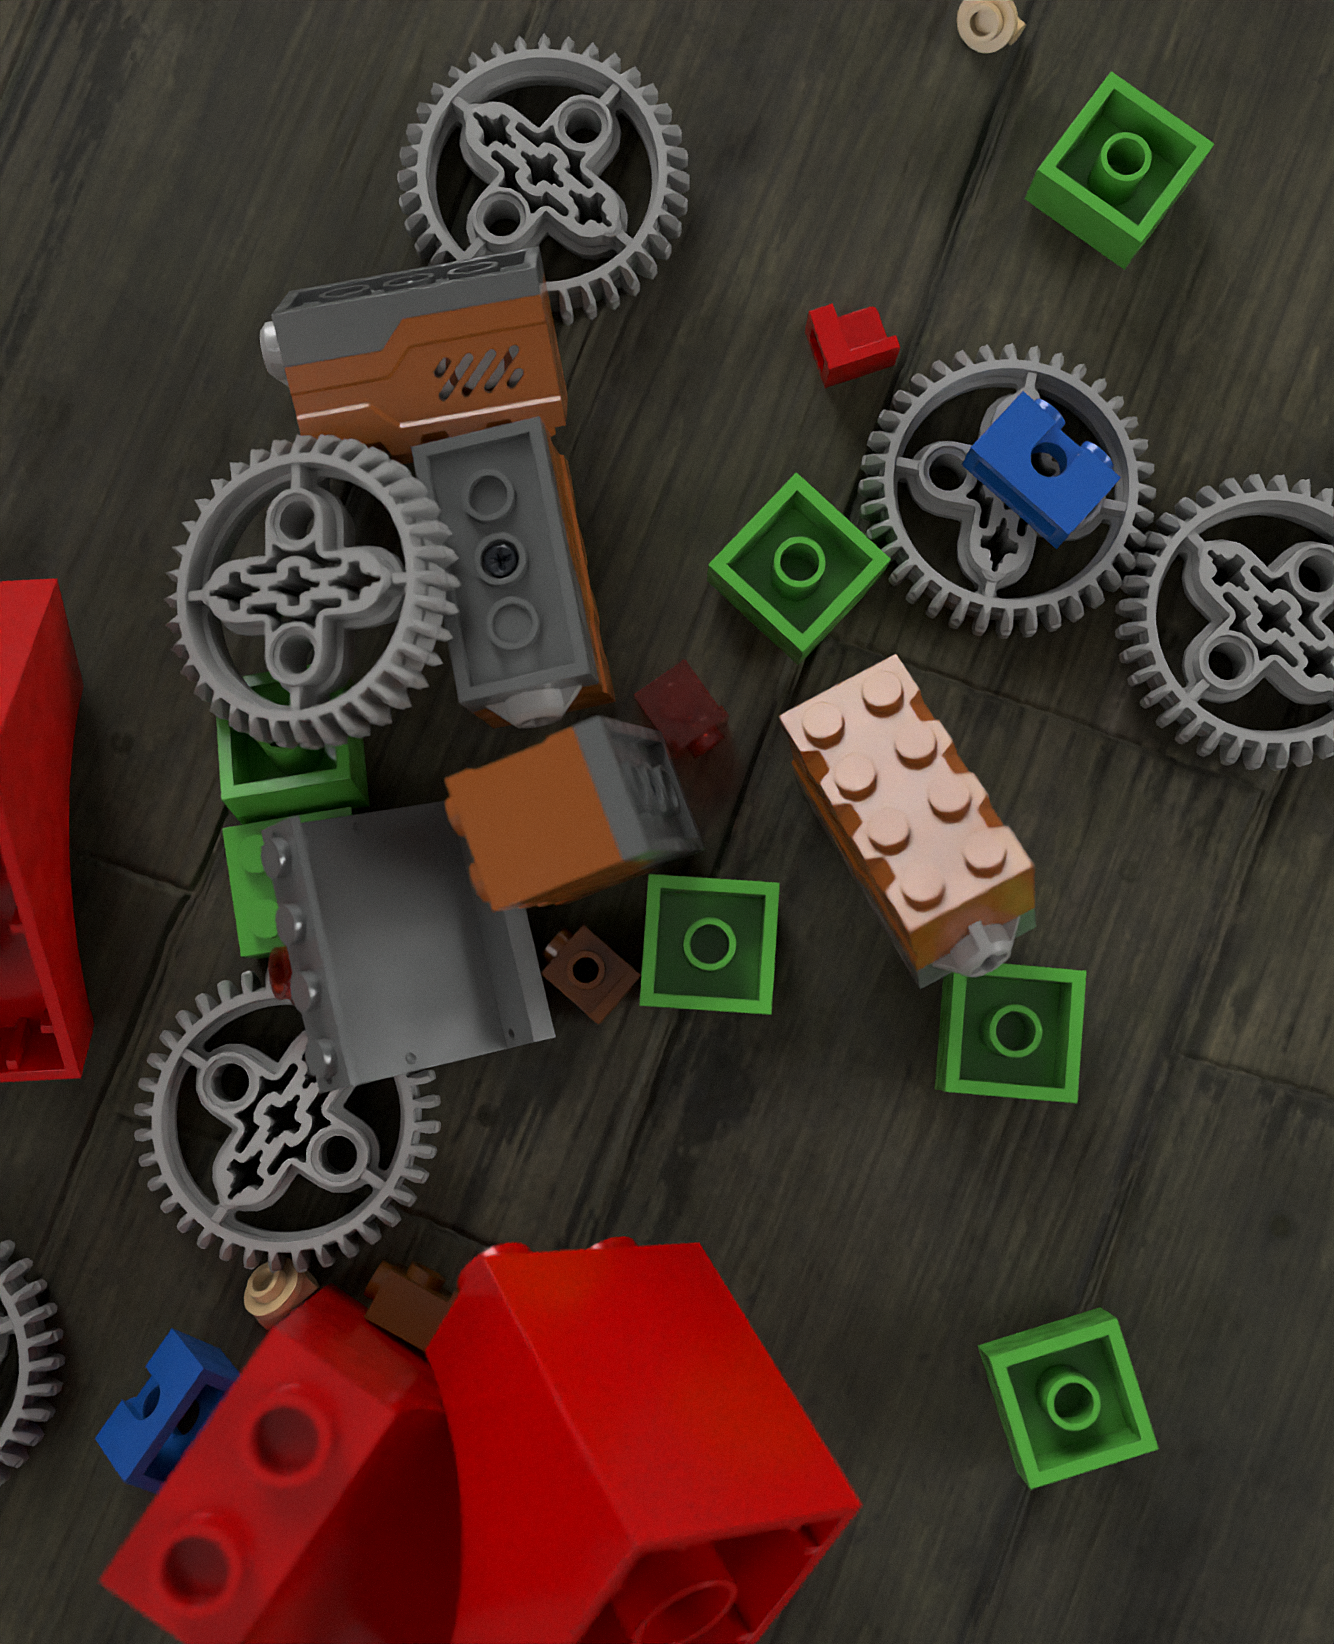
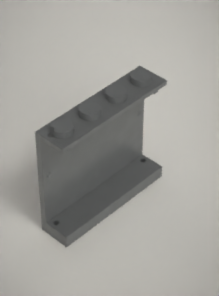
[261,801,556,1094]

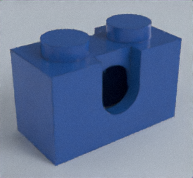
[961,391,1121,549]
[95,1328,241,1494]

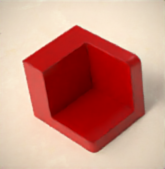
[805,303,901,388]

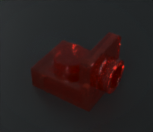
[633,659,729,759]

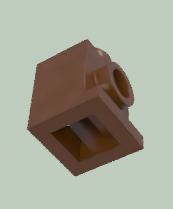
[540,925,642,1025]
[363,1260,459,1352]

